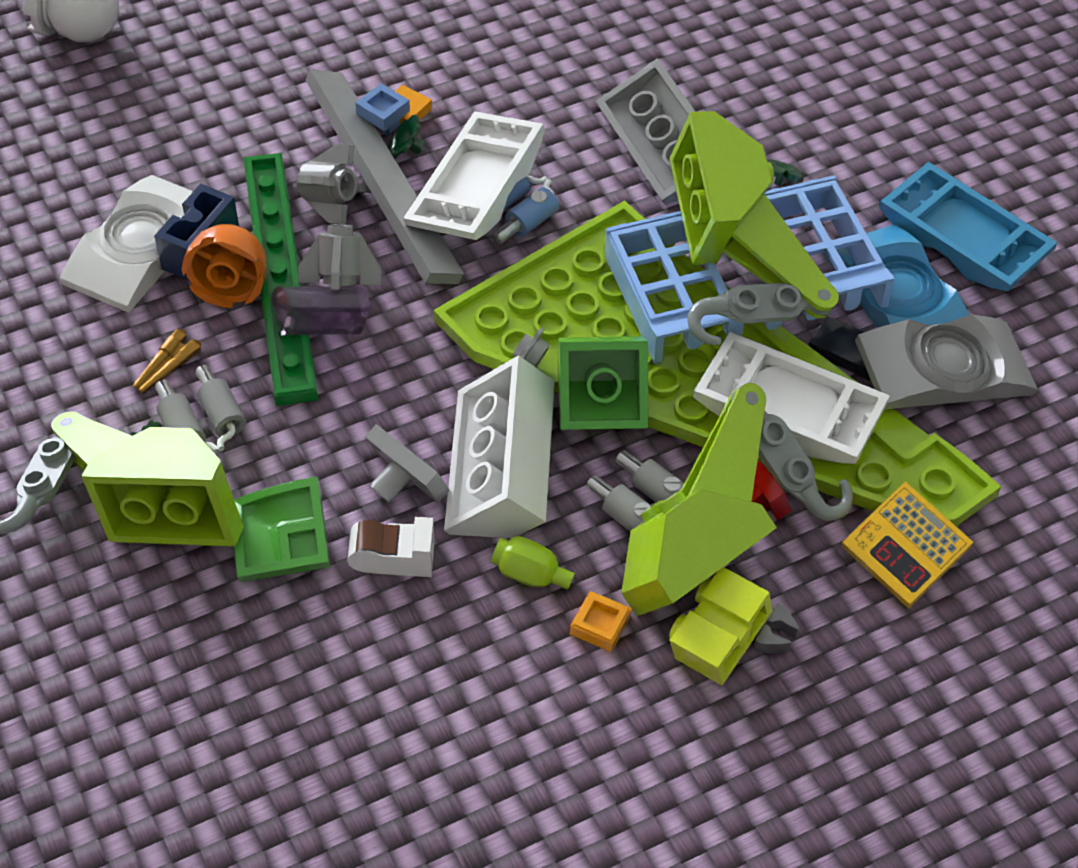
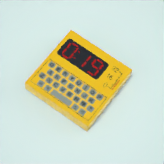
[842,481,973,609]

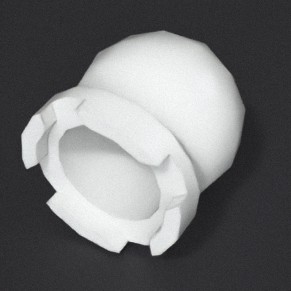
[23,0,120,42]

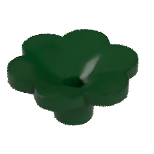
[388,115,425,159]

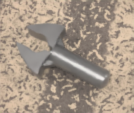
[753,603,799,654]

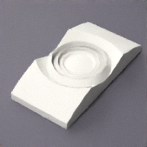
[403,111,545,240]
[60,175,193,313]
[693,332,890,464]

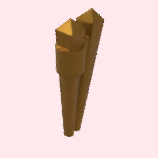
[133,329,201,394]

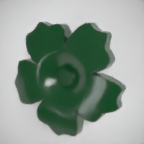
[766,159,804,186]

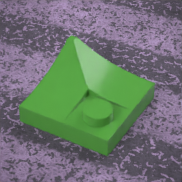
[234,476,331,582]

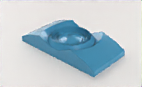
[879,161,1058,291]
[824,224,969,328]

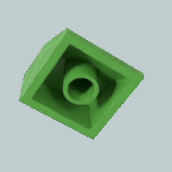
[558,336,648,430]

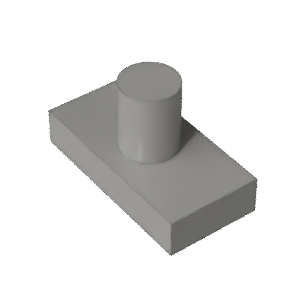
[365,424,450,504]

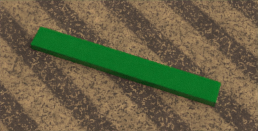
[243,153,318,406]

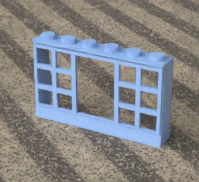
[605,175,895,364]

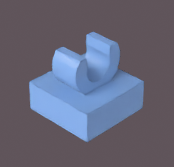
[355,83,410,136]

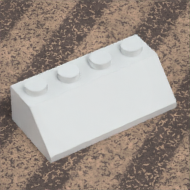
[444,355,555,538]

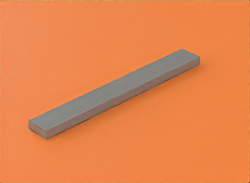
[305,69,464,284]

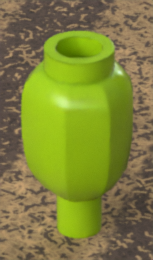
[490,536,575,590]

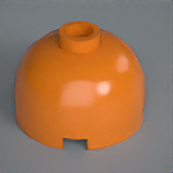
[181,224,268,308]

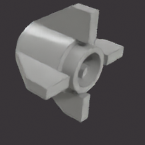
[297,144,371,225]
[298,224,382,290]

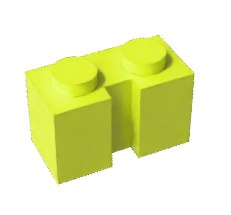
[669,567,773,686]

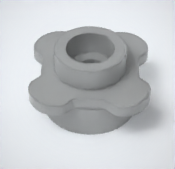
[513,328,551,367]

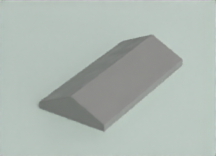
[596,58,696,204]

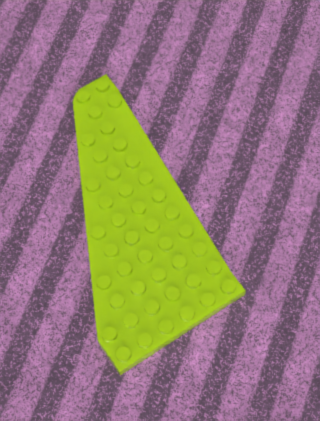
[433,200,1001,527]

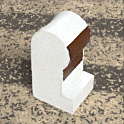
[347,517,434,577]

